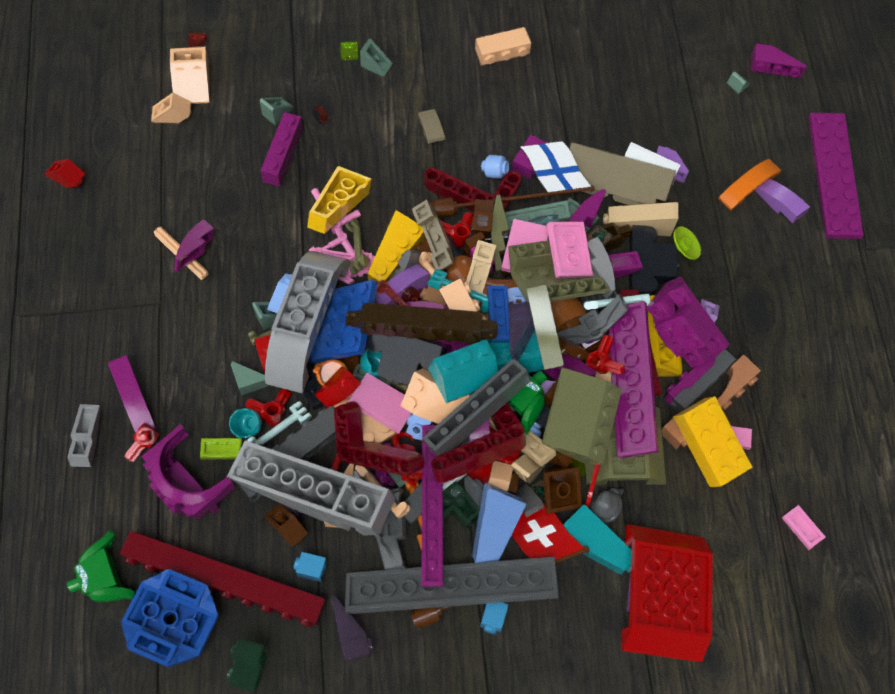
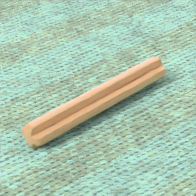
[154,227,208,280]

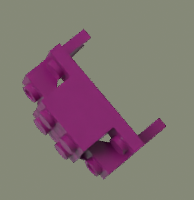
[647,276,729,368]
[142,424,235,520]

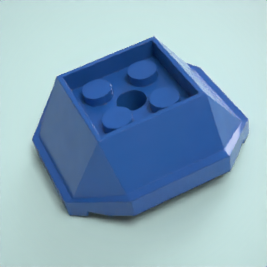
[121,569,219,668]

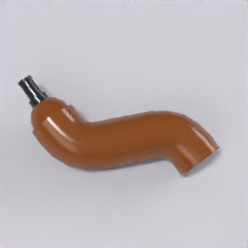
[446,237,587,332]

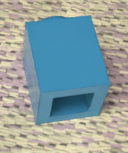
[294,552,327,582]
[480,603,508,634]

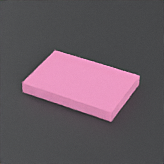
[501,219,548,273]
[547,222,593,279]
[348,373,411,434]

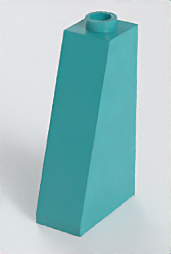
[563,504,632,575]

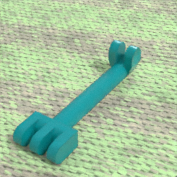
[428,269,488,313]

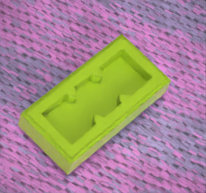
[200,438,242,460]

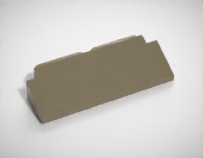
[569,142,677,205]

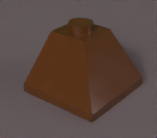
[543,465,582,514]

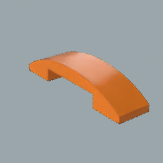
[718,159,782,210]

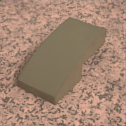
[418,109,445,144]

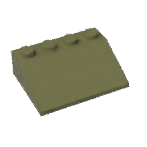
[542,368,622,465]

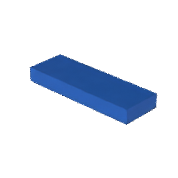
[487,286,512,343]

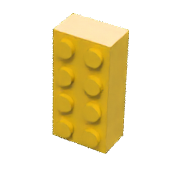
[673,396,752,487]

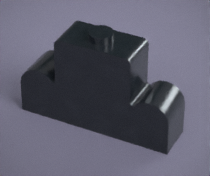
[629,225,680,295]
[366,335,449,386]

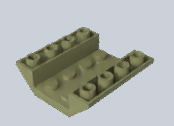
[508,240,610,303]
[585,407,666,485]

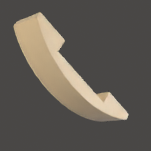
[466,240,497,305]

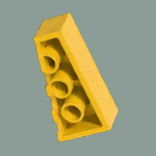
[307,166,372,234]
[367,210,426,286]

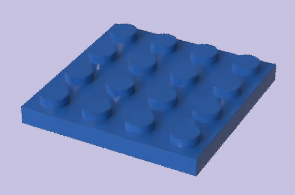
[308,280,378,364]

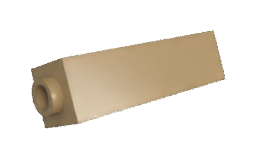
[603,202,678,237]

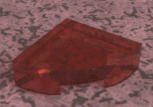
[188,33,207,48]

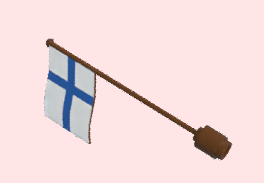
[430,142,594,217]

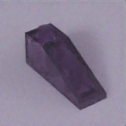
[508,302,535,361]
[331,596,373,663]

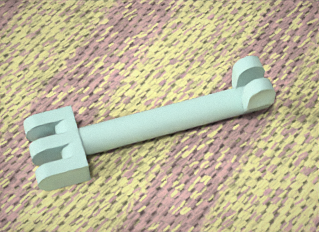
[583,294,650,310]
[247,401,312,446]

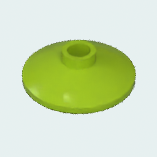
[674,226,701,260]

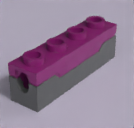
[664,349,736,413]

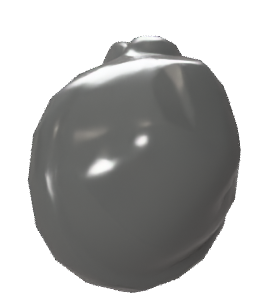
[589,488,624,524]

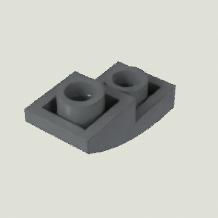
[389,250,421,281]
[464,475,484,514]
[514,484,544,517]

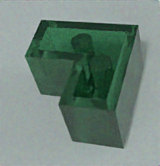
[443,481,480,530]
[226,638,269,694]

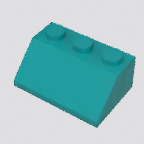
[428,339,498,404]

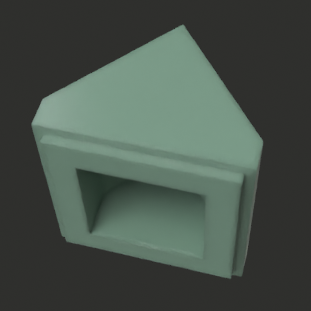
[727,72,750,94]

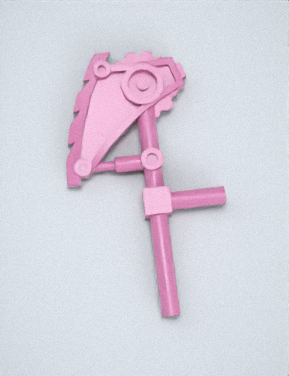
[309,188,375,284]

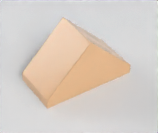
[488,461,513,492]

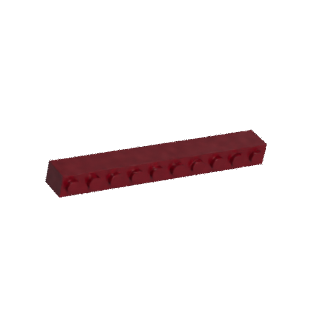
[120,531,326,628]

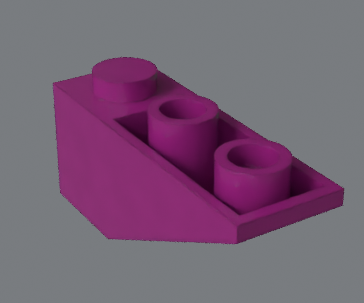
[750,44,806,78]

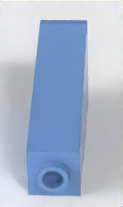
[472,482,526,563]

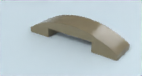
[412,200,454,271]

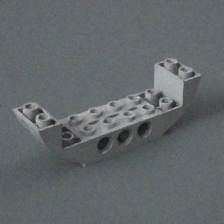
[265,251,351,393]

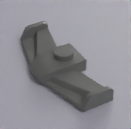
[557,294,629,345]
[375,488,406,570]

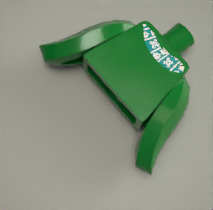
[508,370,547,435]
[67,529,136,602]

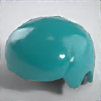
[360,348,382,377]
[229,408,262,438]

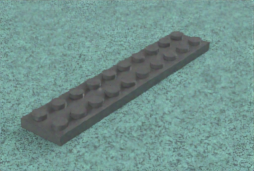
[345,557,558,614]

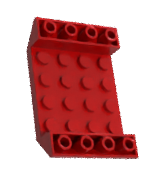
[621,525,713,662]

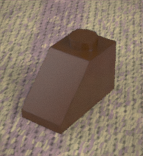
[264,503,308,547]

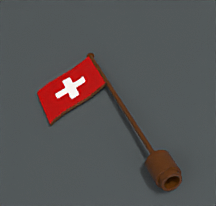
[410,503,589,628]

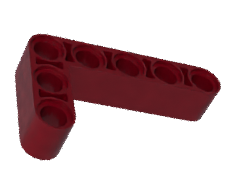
[424,168,521,212]
[334,401,424,476]
[431,403,526,483]

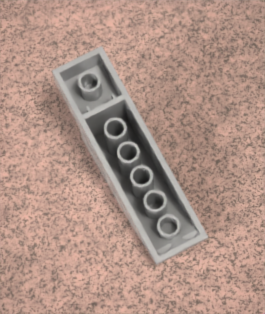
[227,441,395,536]

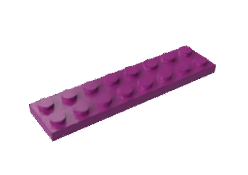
[808,113,864,239]
[609,301,659,459]

